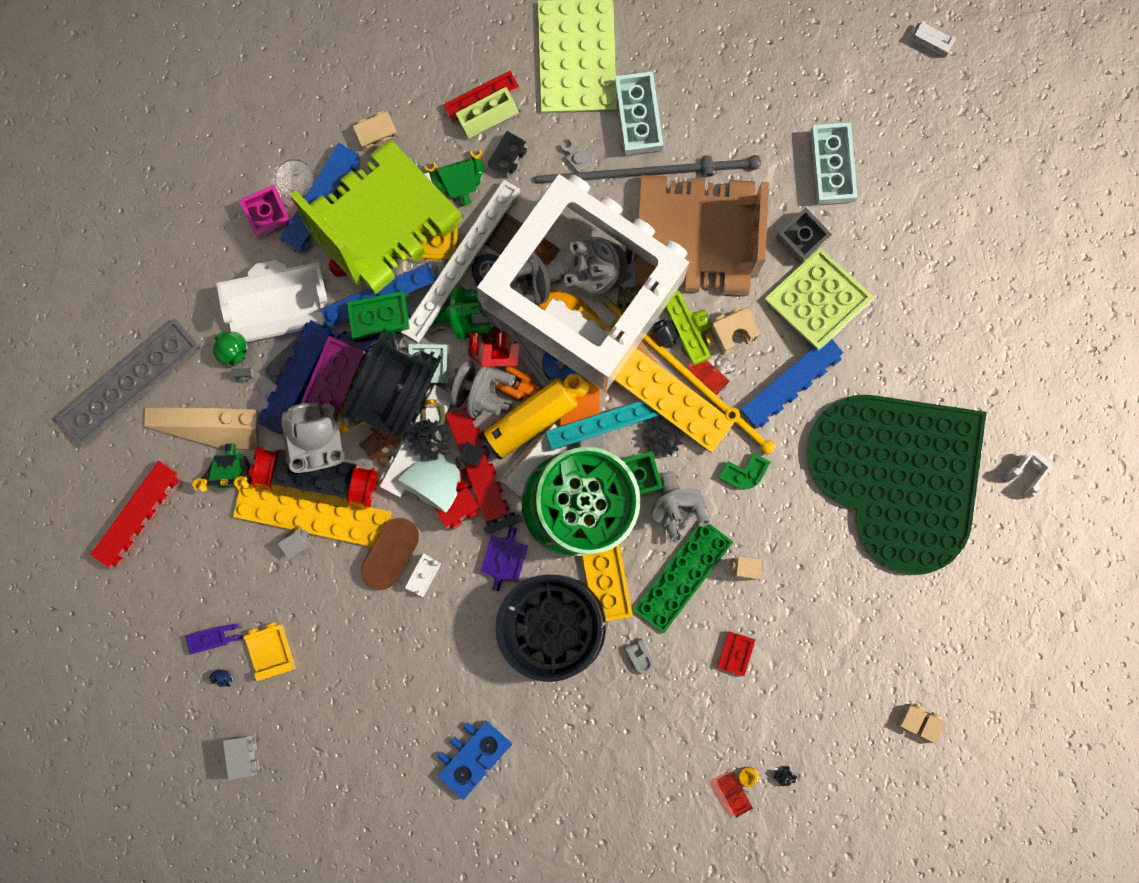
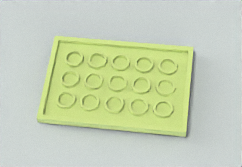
[538,0,617,113]

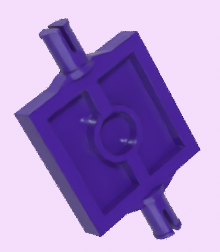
[481,526,528,591]

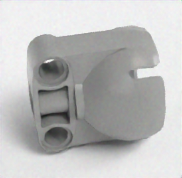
[281,402,345,473]

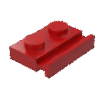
[717,631,756,676]

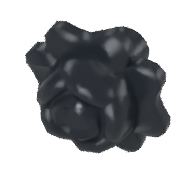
[774,766,797,787]

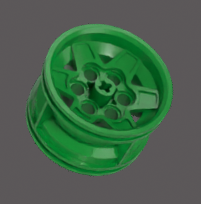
[521,447,640,556]

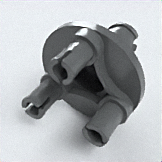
[511,253,569,305]

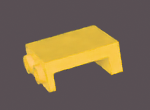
[243,622,296,681]

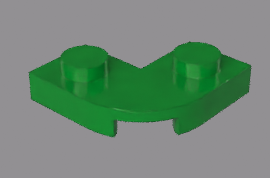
[719,453,771,489]

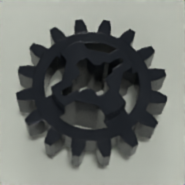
[642,416,684,458]
[408,419,450,461]

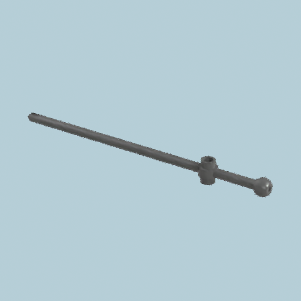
[534,155,761,183]

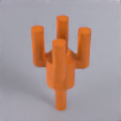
[496,366,541,401]

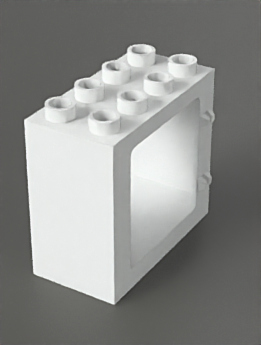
[477,174,689,392]

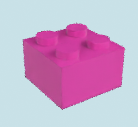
[239,185,291,239]

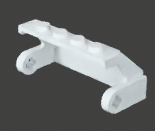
[216,260,327,342]

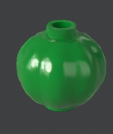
[213,331,248,366]

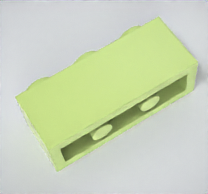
[456,87,519,139]

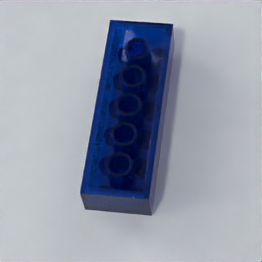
[259,320,338,434]

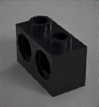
[488,131,528,178]

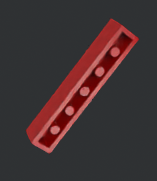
[446,406,510,523]
[90,460,180,569]

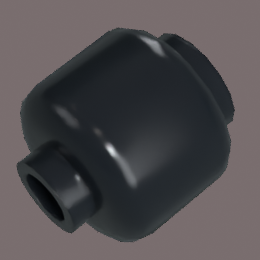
[651,319,679,348]

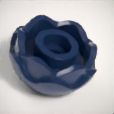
[209,669,233,687]

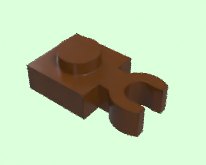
[359,433,392,467]

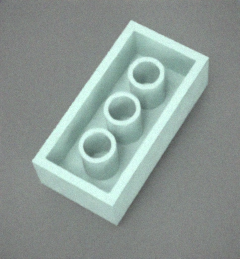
[615,71,663,156]
[810,122,857,205]

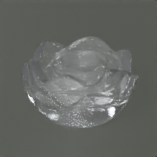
[714,354,736,375]

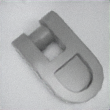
[624,638,654,674]

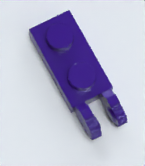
[185,623,243,655]

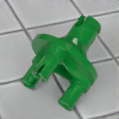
[433,286,491,340]

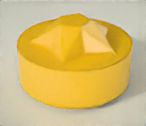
[739,767,759,787]

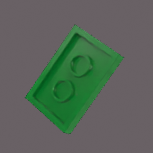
[347,291,410,341]

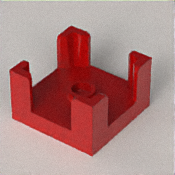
[468,331,520,367]

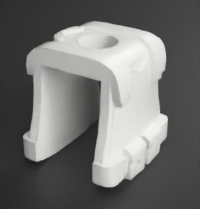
[1003,450,1053,499]

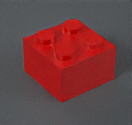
[434,487,481,530]

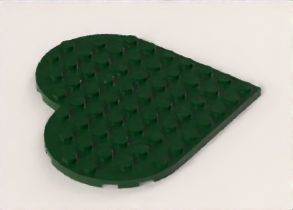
[807,394,987,575]

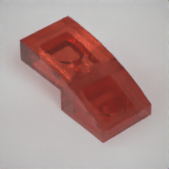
[687,360,730,395]
[716,771,753,818]

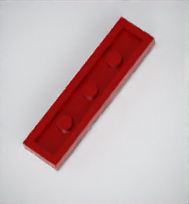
[443,70,519,122]

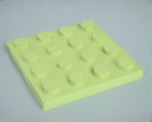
[765,248,874,351]

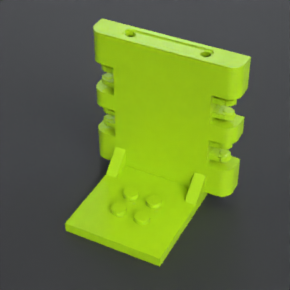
[290,139,464,294]

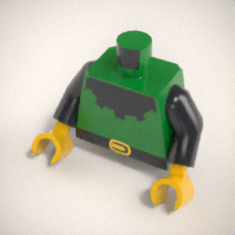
[192,444,251,492]

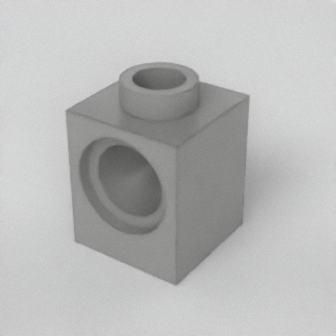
[277,525,311,559]

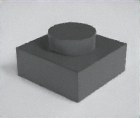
[232,368,254,382]

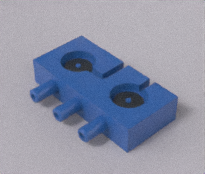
[437,721,513,800]

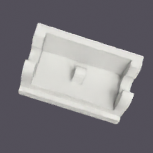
[912,20,956,58]
[405,554,442,597]

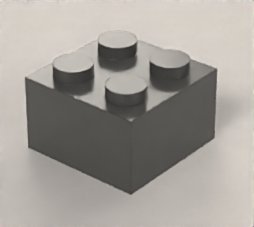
[776,207,832,264]

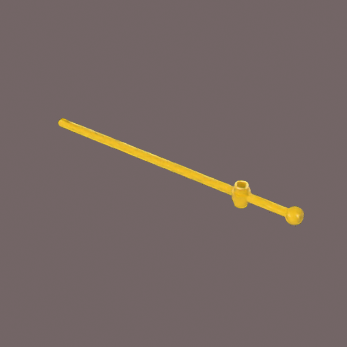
[602,297,776,455]

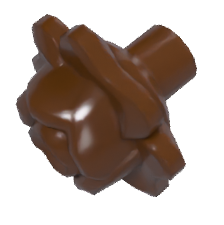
[481,326,499,345]

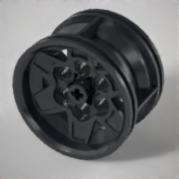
[338,328,443,452]
[496,574,607,682]

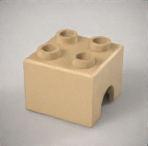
[711,306,760,355]

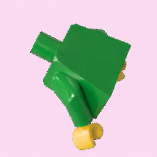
[425,149,484,206]

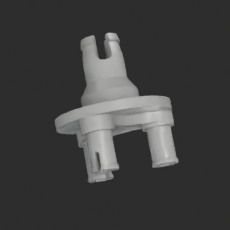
[651,471,710,543]

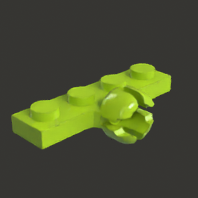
[665,290,712,366]

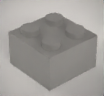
[223,736,260,780]

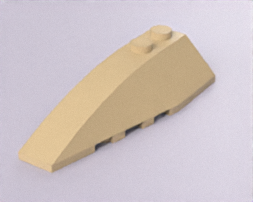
[144,408,260,450]

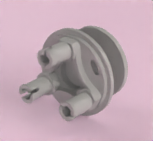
[564,237,628,295]
[446,360,515,418]

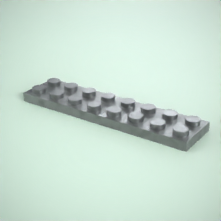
[56,318,200,446]

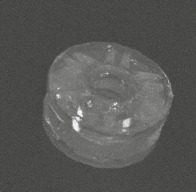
[274,158,315,201]

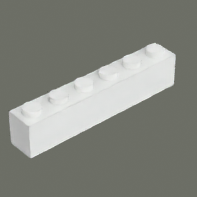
[379,385,452,499]

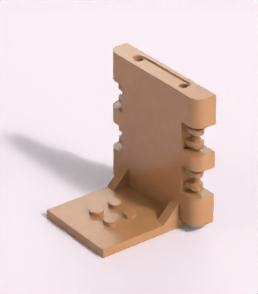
[635,175,769,296]

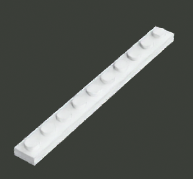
[401,180,520,344]

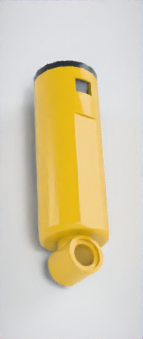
[481,374,589,460]

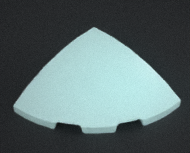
[398,450,460,513]

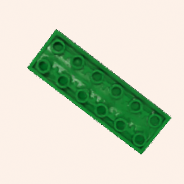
[633,524,733,634]

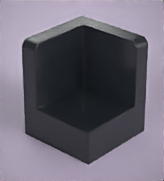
[459,441,485,468]

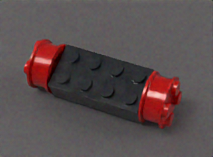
[249,446,378,510]

